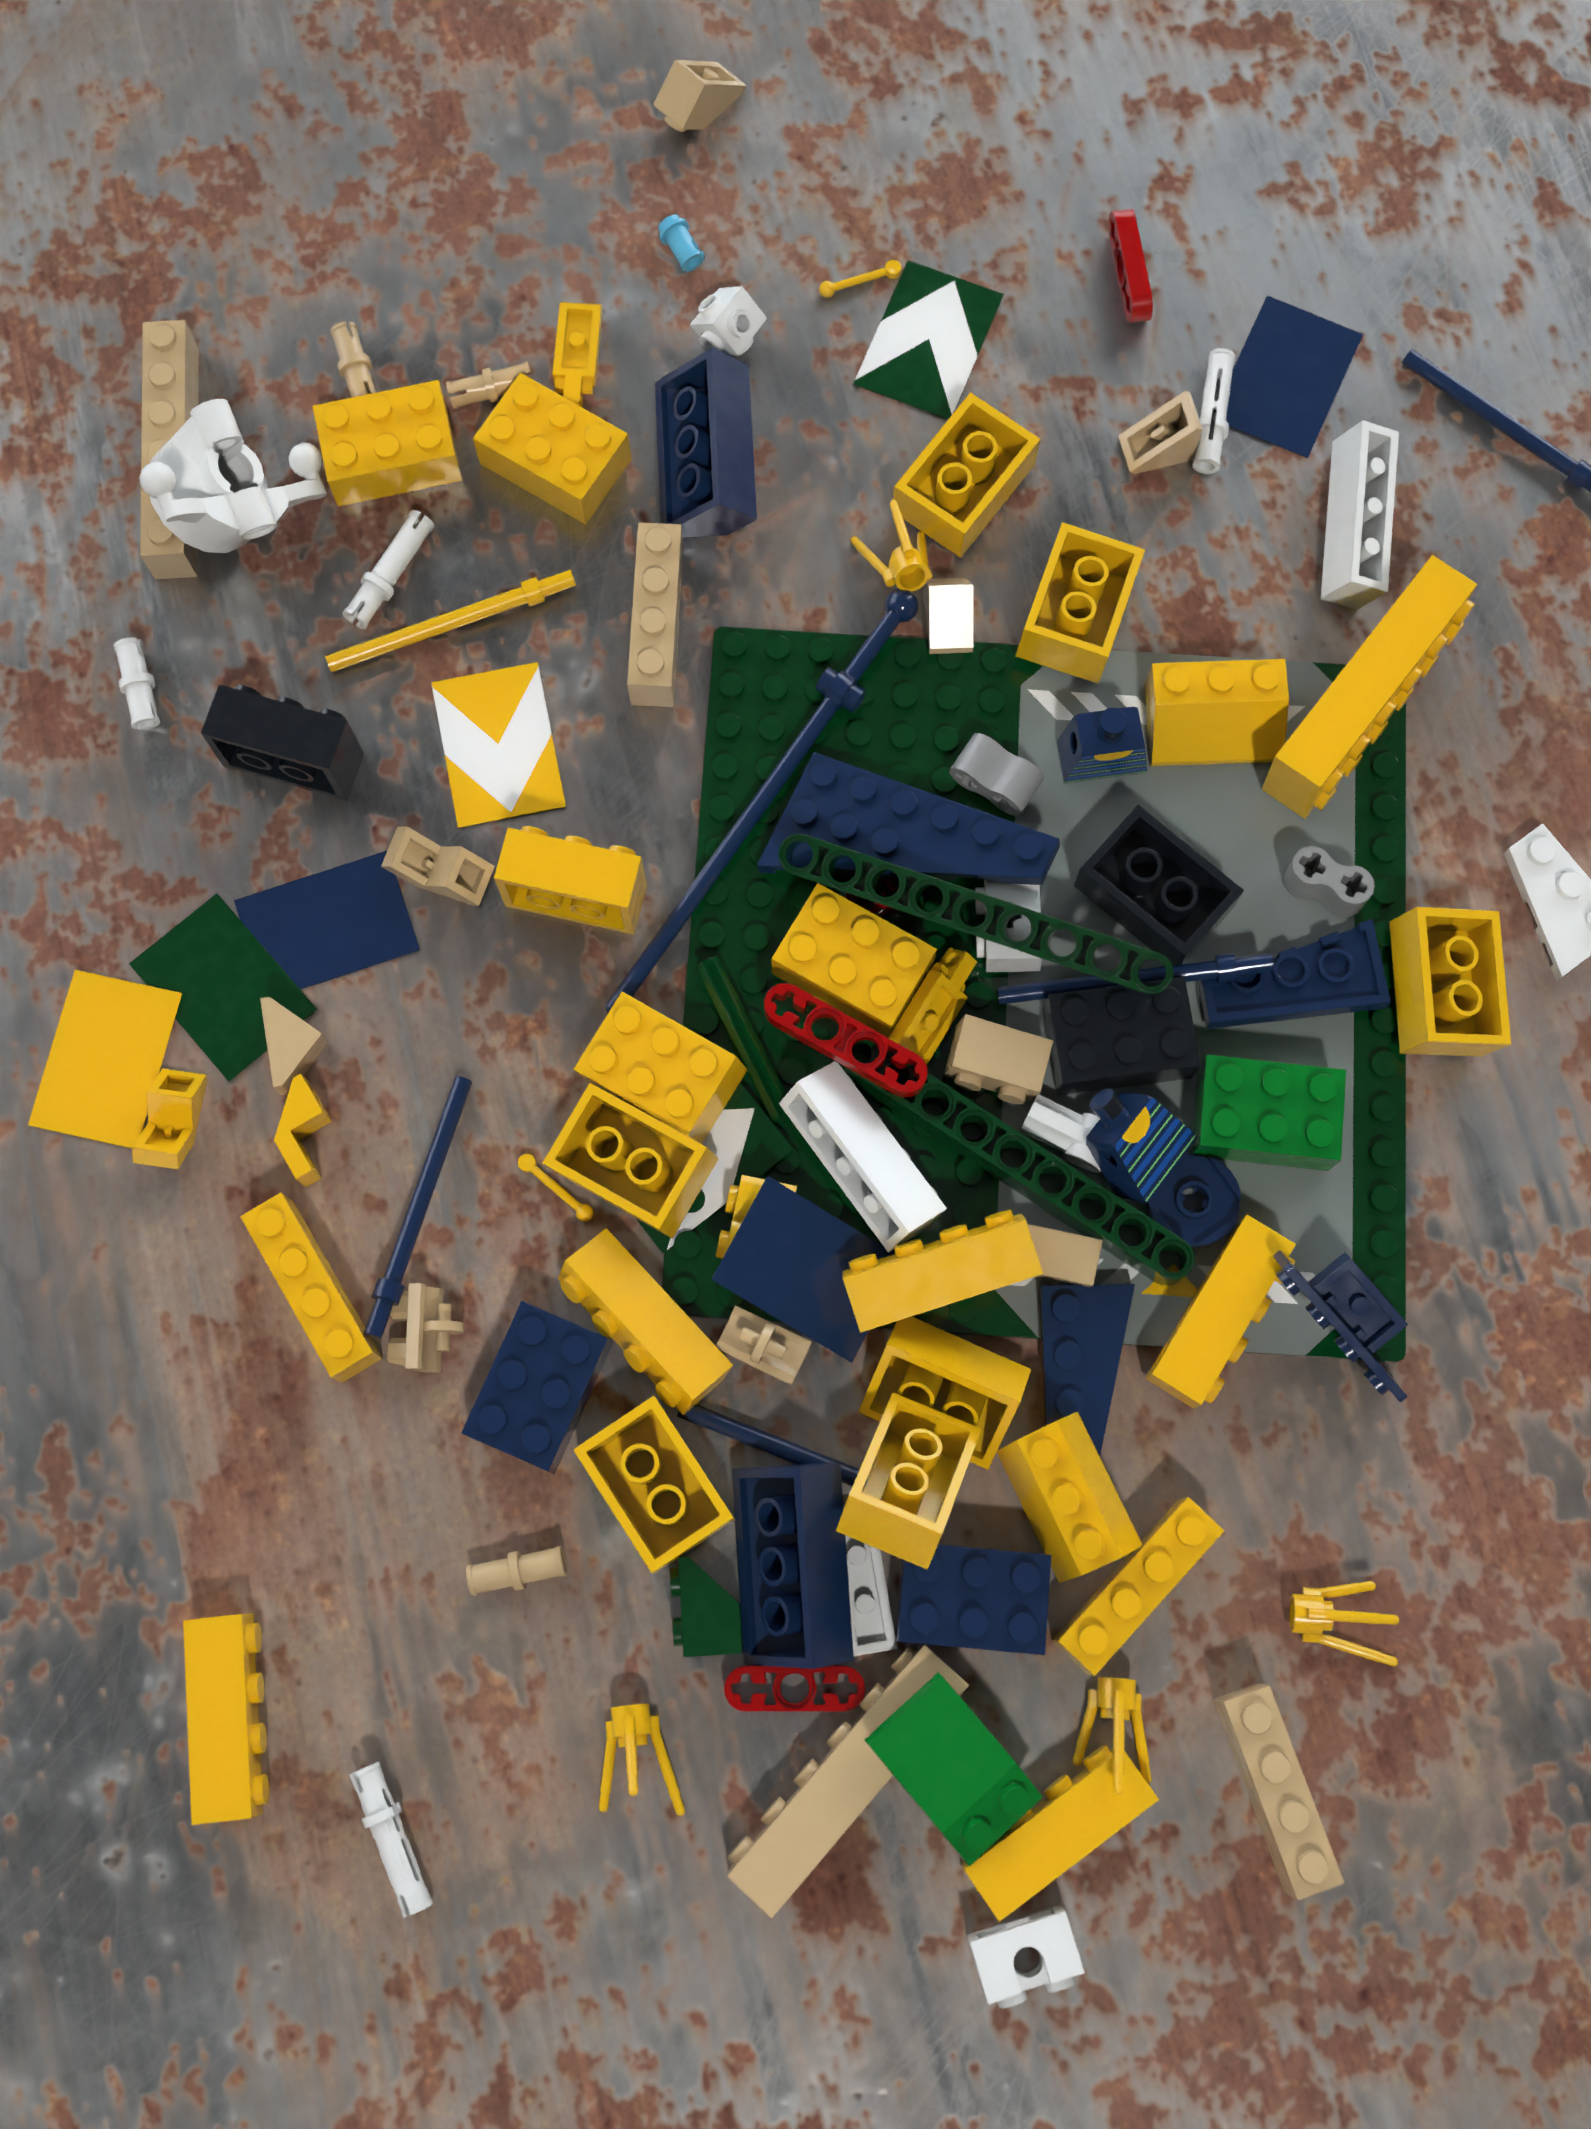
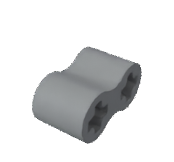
[949,733,1044,816]
[1283,846,1375,918]

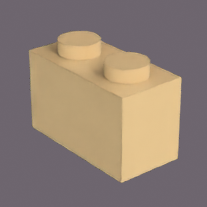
[943,1014,1053,1104]

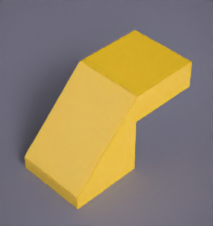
[132,1068,207,1169]
[274,1074,332,1187]

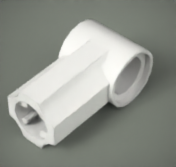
[1020,1094,1101,1173]

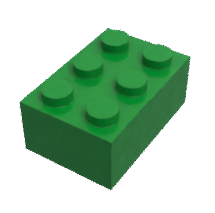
[1191,1055,1346,1171]

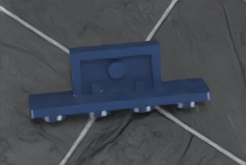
[1273,1250,1409,1403]

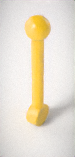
[819,260,901,298]
[518,1153,594,1222]

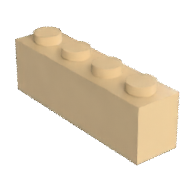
[627,523,684,707]
[1213,1683,1344,1900]

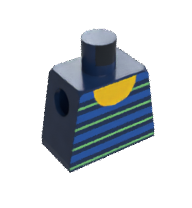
[1057,707,1147,784]
[1086,1088,1197,1203]

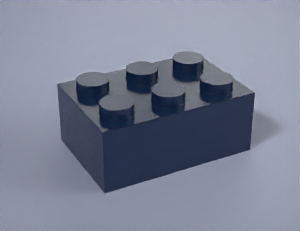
[461,1301,613,1475]
[895,1544,1051,1655]

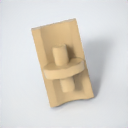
[387,1283,464,1373]
[716,1306,812,1386]

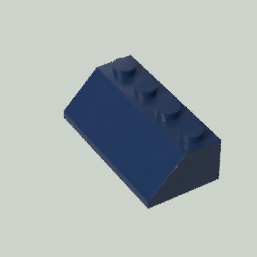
[655,347,757,537]
[732,1463,854,1669]

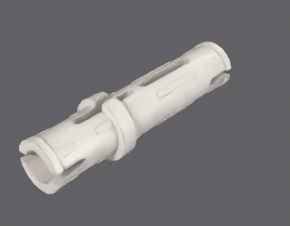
[1193,348,1235,474]
[342,510,435,629]
[349,1761,433,1918]

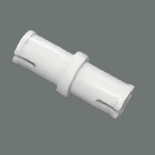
[113,637,160,730]

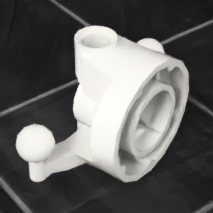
[139,399,327,553]

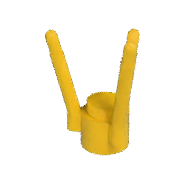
[850,500,932,592]
[1289,1581,1399,1667]
[1072,1677,1152,1795]
[599,1703,685,1816]

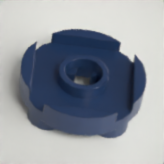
[1146,1154,1241,1248]

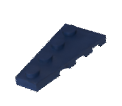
[1199,919,1391,1029]
[1039,1284,1135,1456]

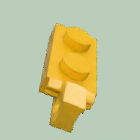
[552,302,603,408]
[888,948,977,1066]

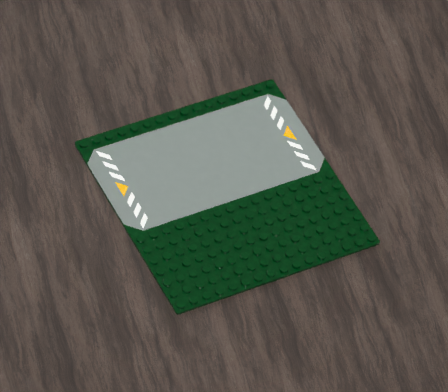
[662,627,1406,1363]

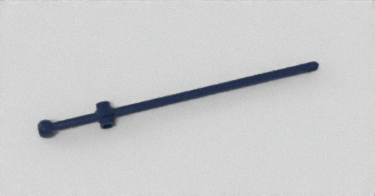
[605,589,919,1014]

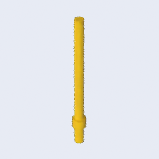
[325,570,576,673]

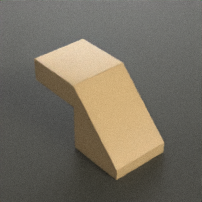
[381,826,495,906]

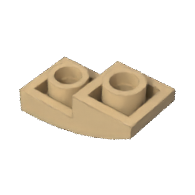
[1028,1224,1103,1287]

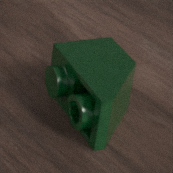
[670,1557,743,1657]

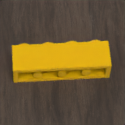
[240,1192,383,1383]
[842,1210,1043,1333]
[1145,1214,1296,1409]
[557,1228,733,1415]
[1052,1497,1225,1676]
[183,1614,269,1825]
[960,1745,1159,1922]

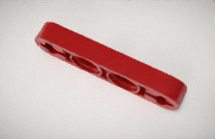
[764,983,928,1098]

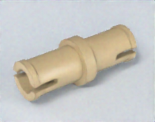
[330,321,376,398]
[446,361,533,410]
[466,1545,568,1596]

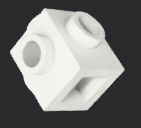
[690,286,767,356]

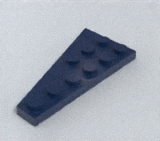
[757,752,1060,885]

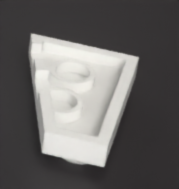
[1504,823,1591,982]

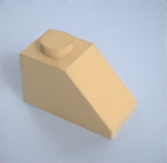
[653,59,747,132]

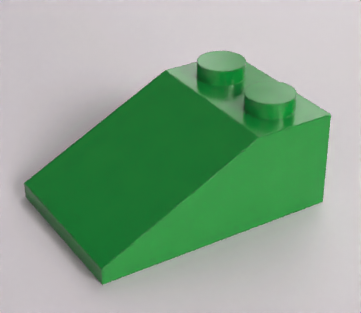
[864,1672,1043,1866]

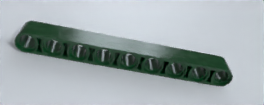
[778,834,1174,994]
[840,1040,1195,1285]

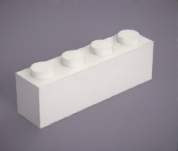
[1321,420,1399,610]
[779,1061,947,1253]

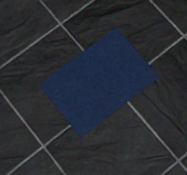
[1213,295,1363,458]
[234,851,420,990]
[711,1176,895,1363]

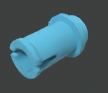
[658,214,705,272]

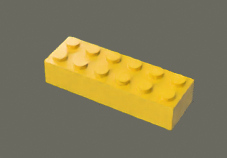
[1261,555,1477,819]

